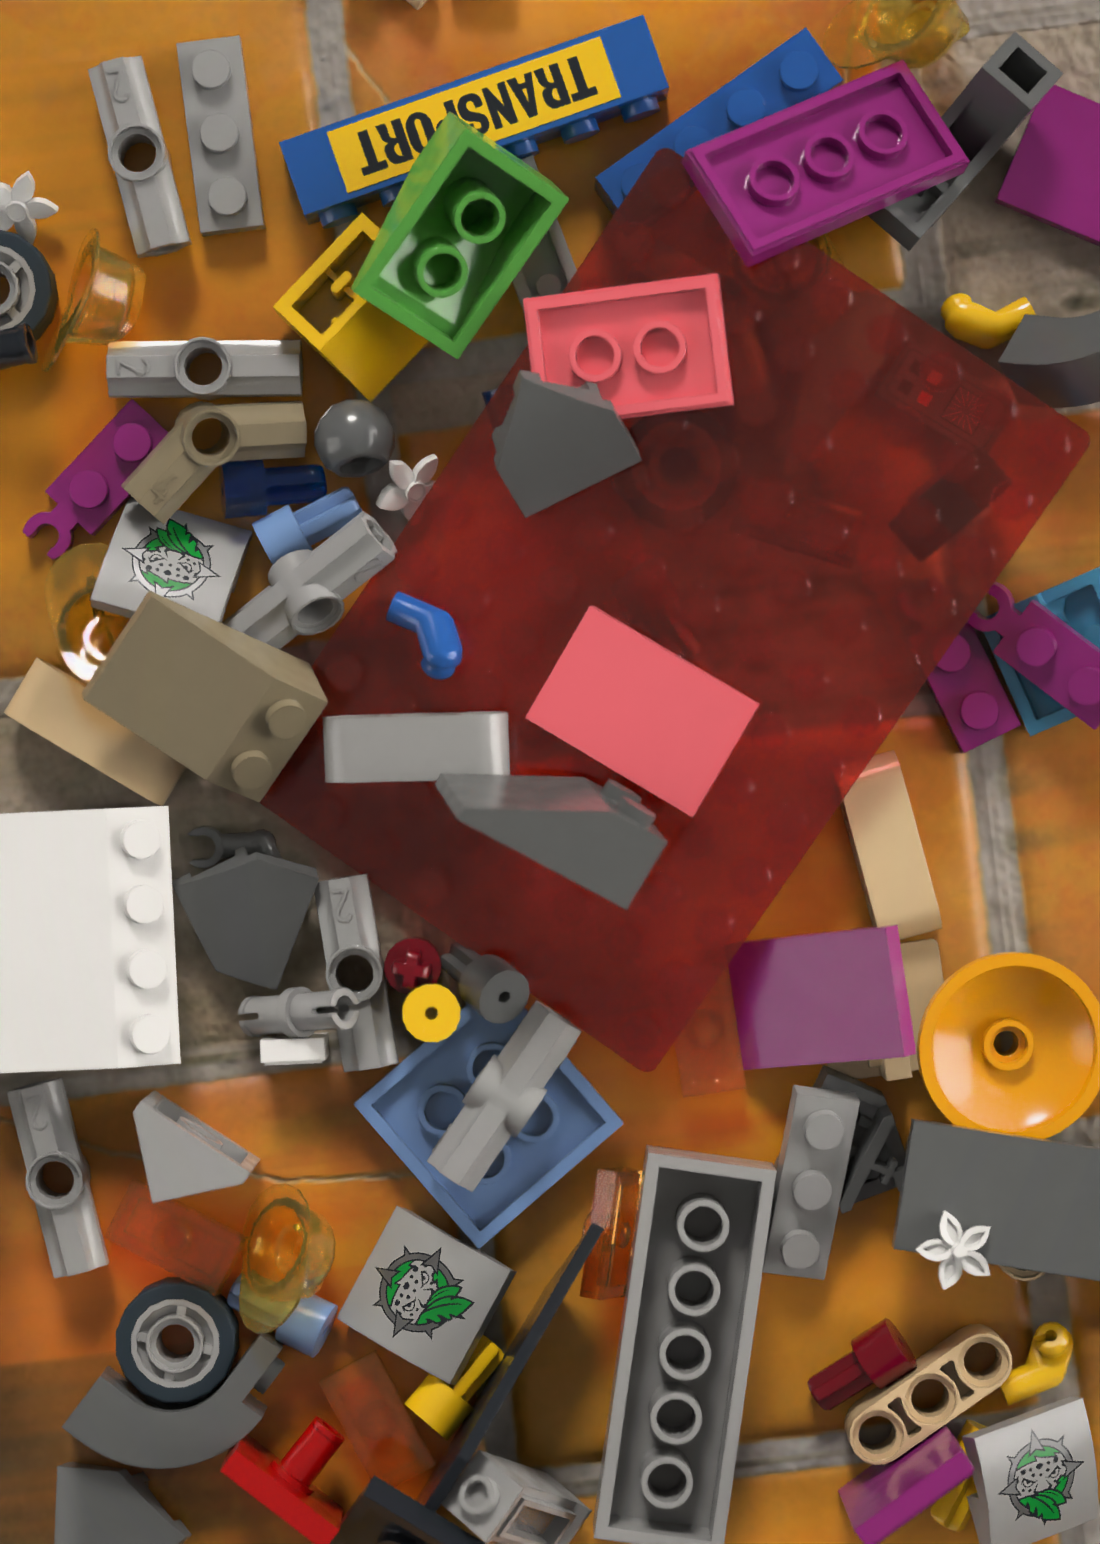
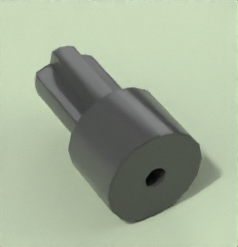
[441,942,530,1024]

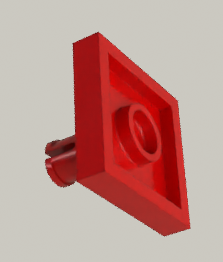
[220,1416,345,1544]

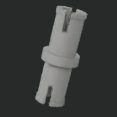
[238,986,359,1038]

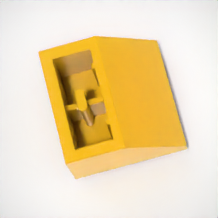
[273,213,429,403]

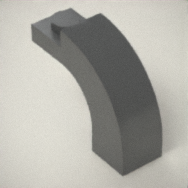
[868,31,1064,251]
[998,310,1100,408]
[62,1326,286,1469]

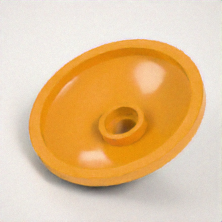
[917,952,1100,1139]

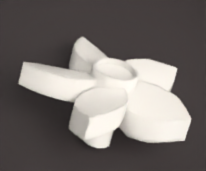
[0,171,59,245]
[375,453,450,527]
[915,1210,991,1290]

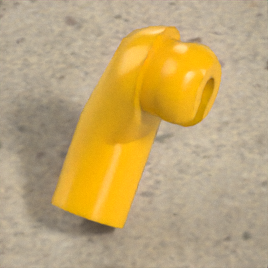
[941,293,1036,349]
[1000,1321,1073,1406]

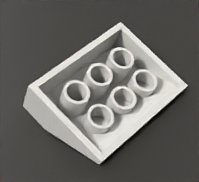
[0,806,181,1073]

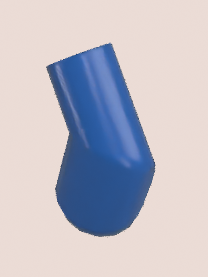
[386,591,463,680]

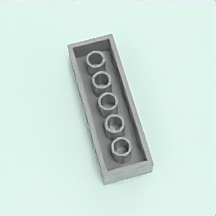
[593,1145,777,1544]

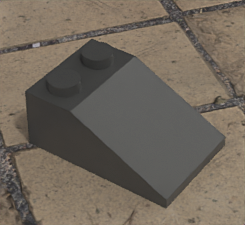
[434,773,667,910]

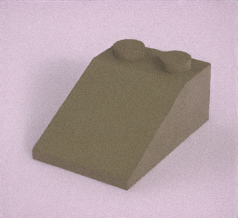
[81,590,328,803]

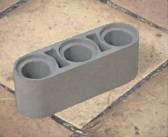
[323,711,510,783]

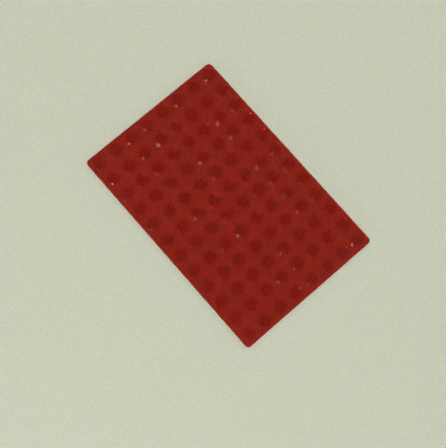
[260,148,1090,1072]

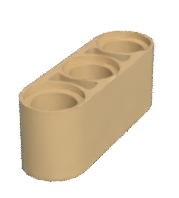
[4,657,186,806]
[832,750,942,940]
[844,1324,1012,1465]

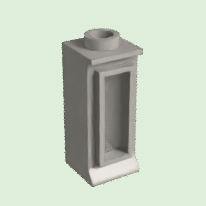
[441,1450,592,1544]

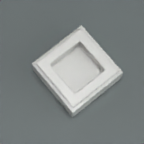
[260,1033,329,1066]

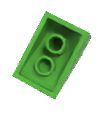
[351,111,569,360]

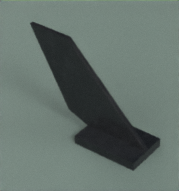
[329,1222,604,1544]

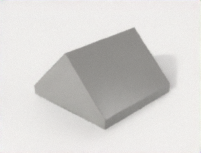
[133,1090,260,1203]

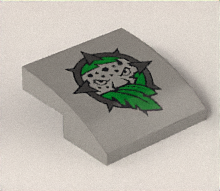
[90,496,252,623]
[337,1206,516,1385]
[962,1396,1098,1544]

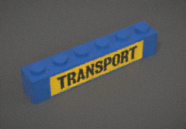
[279,14,669,229]

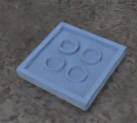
[353,1005,624,1249]

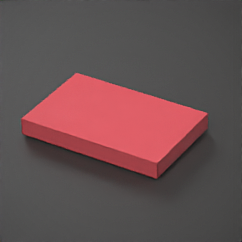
[523,273,734,420]
[525,605,760,817]

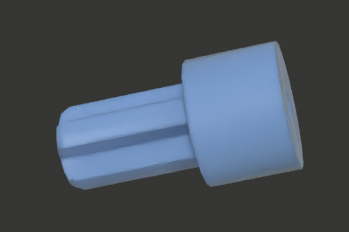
[252,487,362,565]
[227,1273,338,1358]

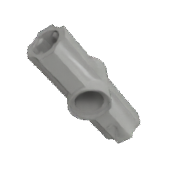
[88,56,192,258]
[106,337,303,401]
[222,511,398,650]
[314,873,399,1072]
[427,1000,581,1192]
[7,1077,110,1278]

